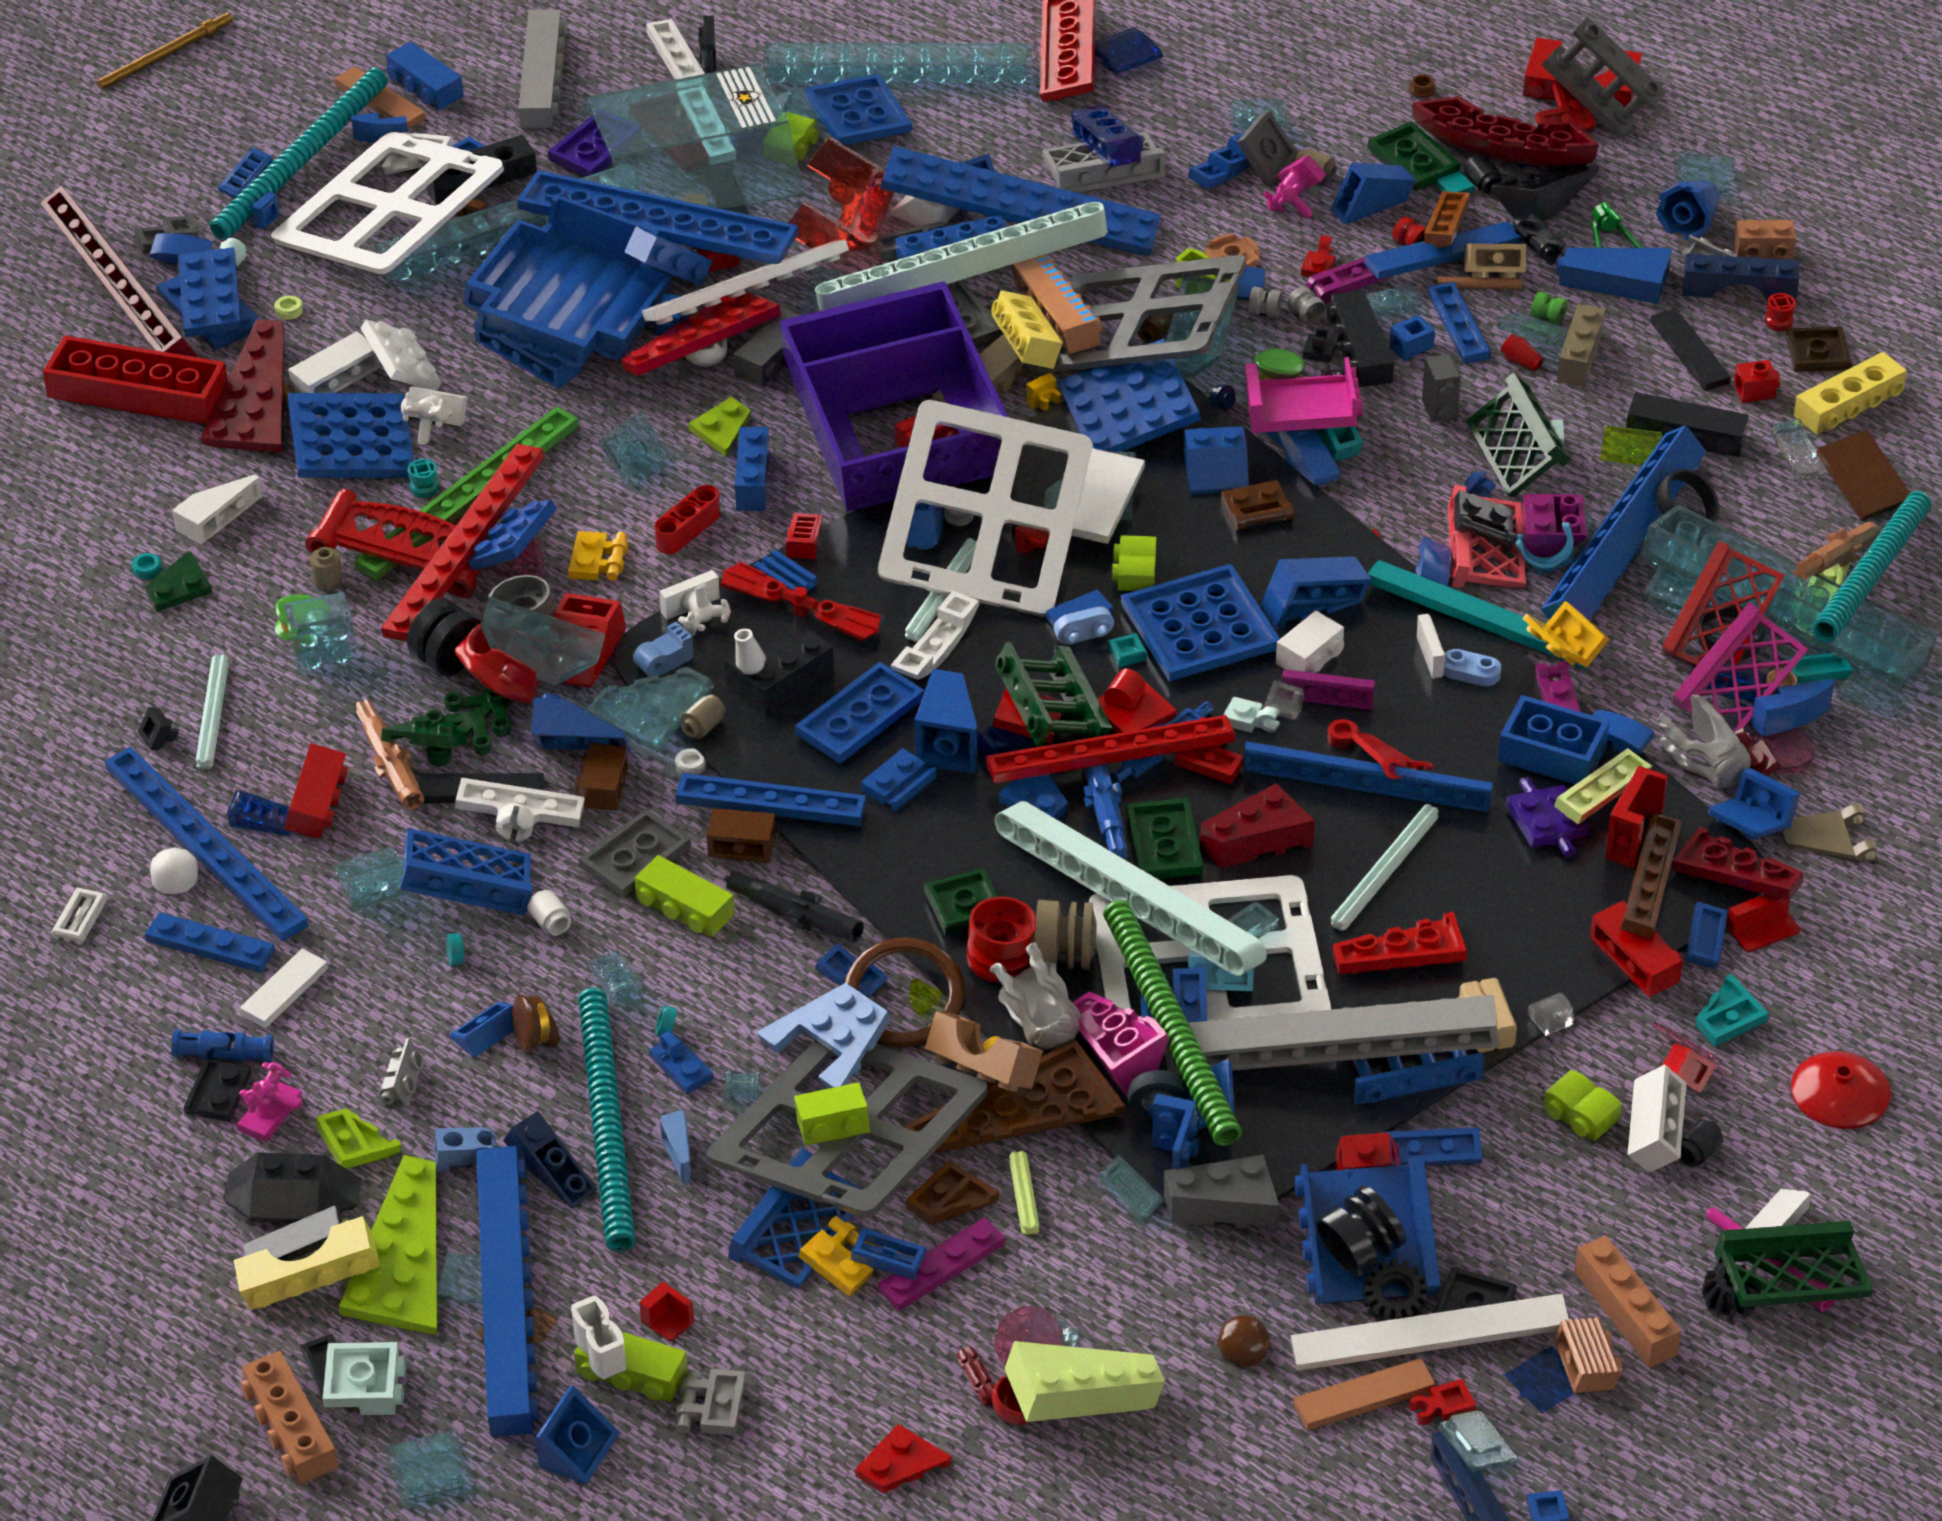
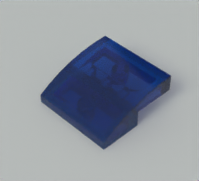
[1095,27,1163,74]

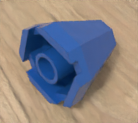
[1656,180,1720,241]

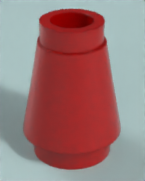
[1501,334,1544,372]

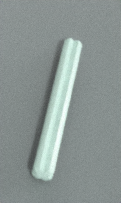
[905,538,977,642]
[195,654,229,769]

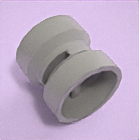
[1248,286,1282,319]
[1287,286,1326,325]

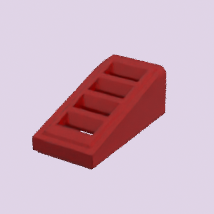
[786,513,823,559]

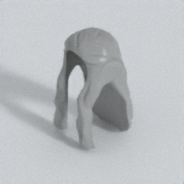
[1658,694,1751,789]
[990,943,1082,1050]

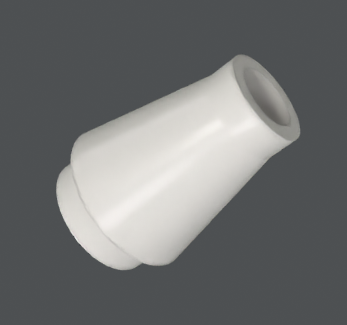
[734,629,766,674]

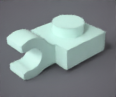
[1223,697,1279,732]

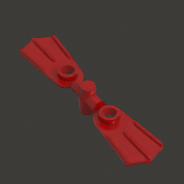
[720,561,881,641]

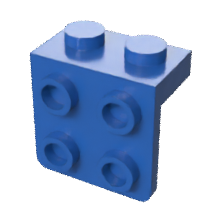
[1708,768,1801,839]

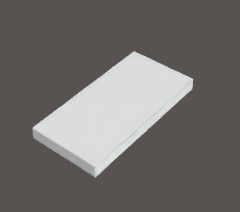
[1072,448,1145,544]

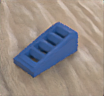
[218,148,274,199]

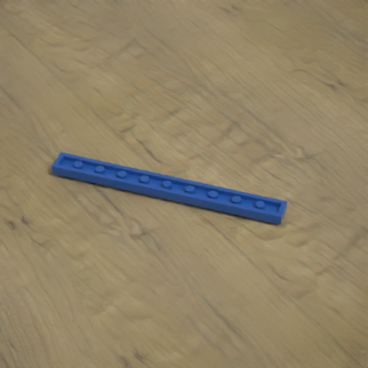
[105,746,309,942]

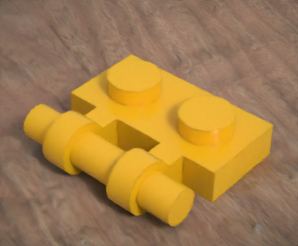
[568,531,629,581]
[798,1216,880,1297]

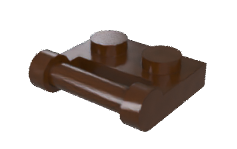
[1221,480,1294,531]

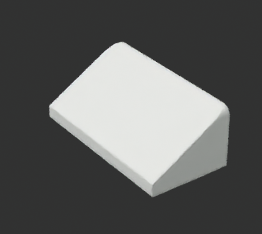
[1745,1189,1811,1229]

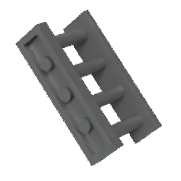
[1541,17,1666,139]

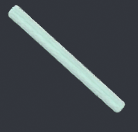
[1331,804,1439,931]

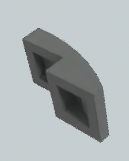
[134,216,198,253]

